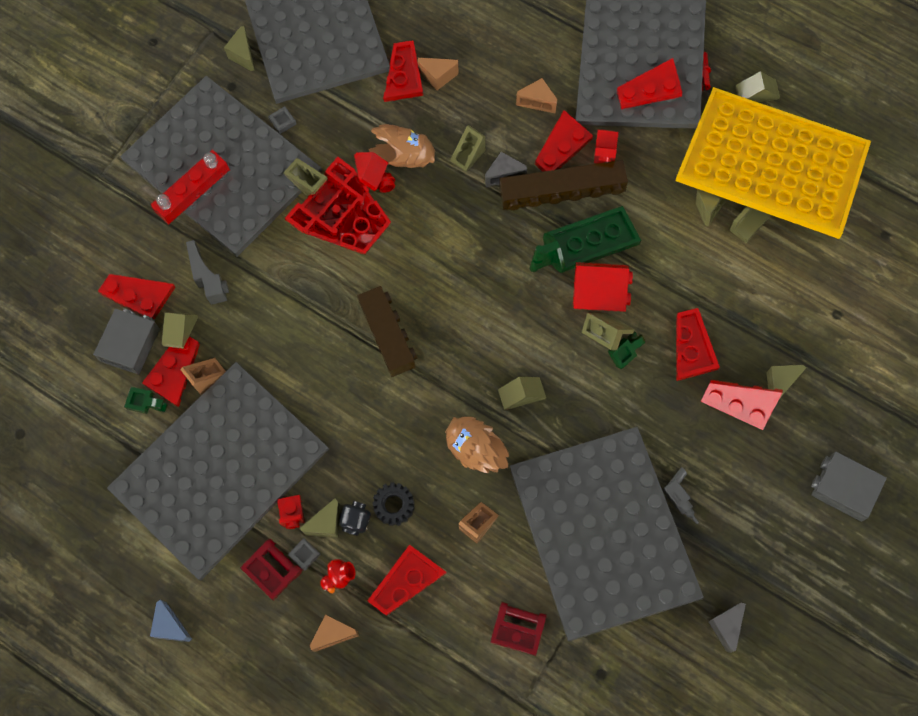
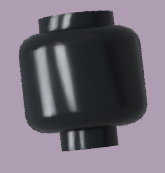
[338,501,371,536]

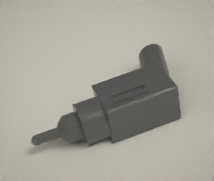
[662,467,699,524]

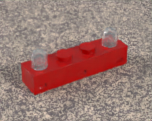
[150,150,230,225]

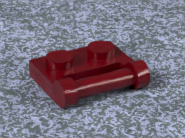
[240,539,303,601]
[490,601,547,656]

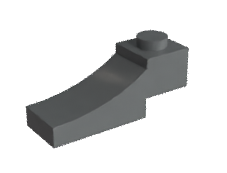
[186,240,229,305]

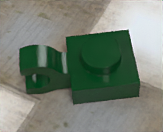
[608,331,646,369]
[124,387,168,414]

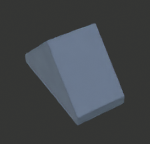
[150,600,192,642]

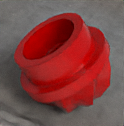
[377,172,396,193]

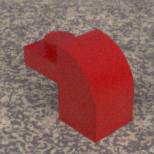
[594,129,619,164]

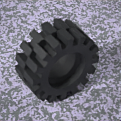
[373,482,415,526]

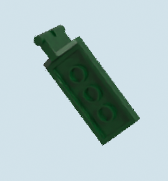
[529,206,641,273]

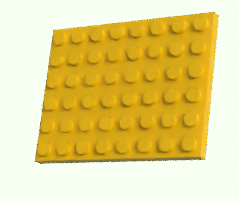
[675,87,871,239]

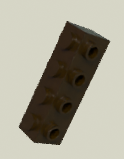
[357,286,417,377]

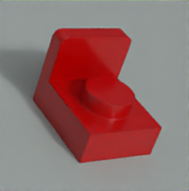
[277,495,305,529]

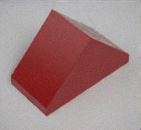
[354,152,388,191]

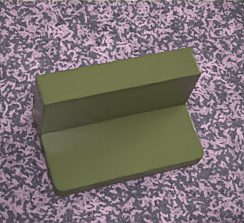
[730,206,771,243]
[581,313,635,350]

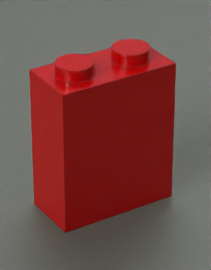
[573,262,633,312]

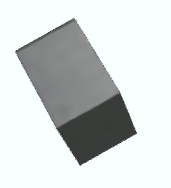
[485,152,527,187]
[708,603,746,653]

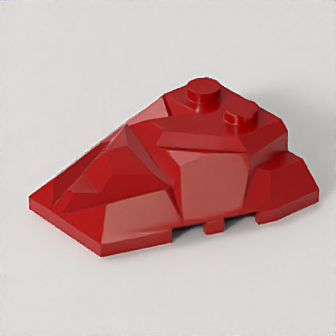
[285,156,391,255]

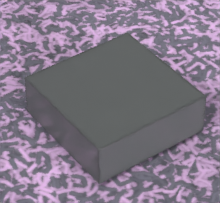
[268,106,296,134]
[288,538,321,571]

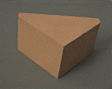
[418,58,459,90]
[516,78,557,113]
[181,358,226,395]
[459,502,499,543]
[310,615,359,652]

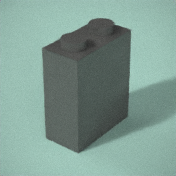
[93,309,160,375]
[811,452,887,522]

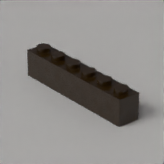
[499,160,628,210]

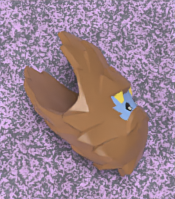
[369,124,436,168]
[445,417,509,473]

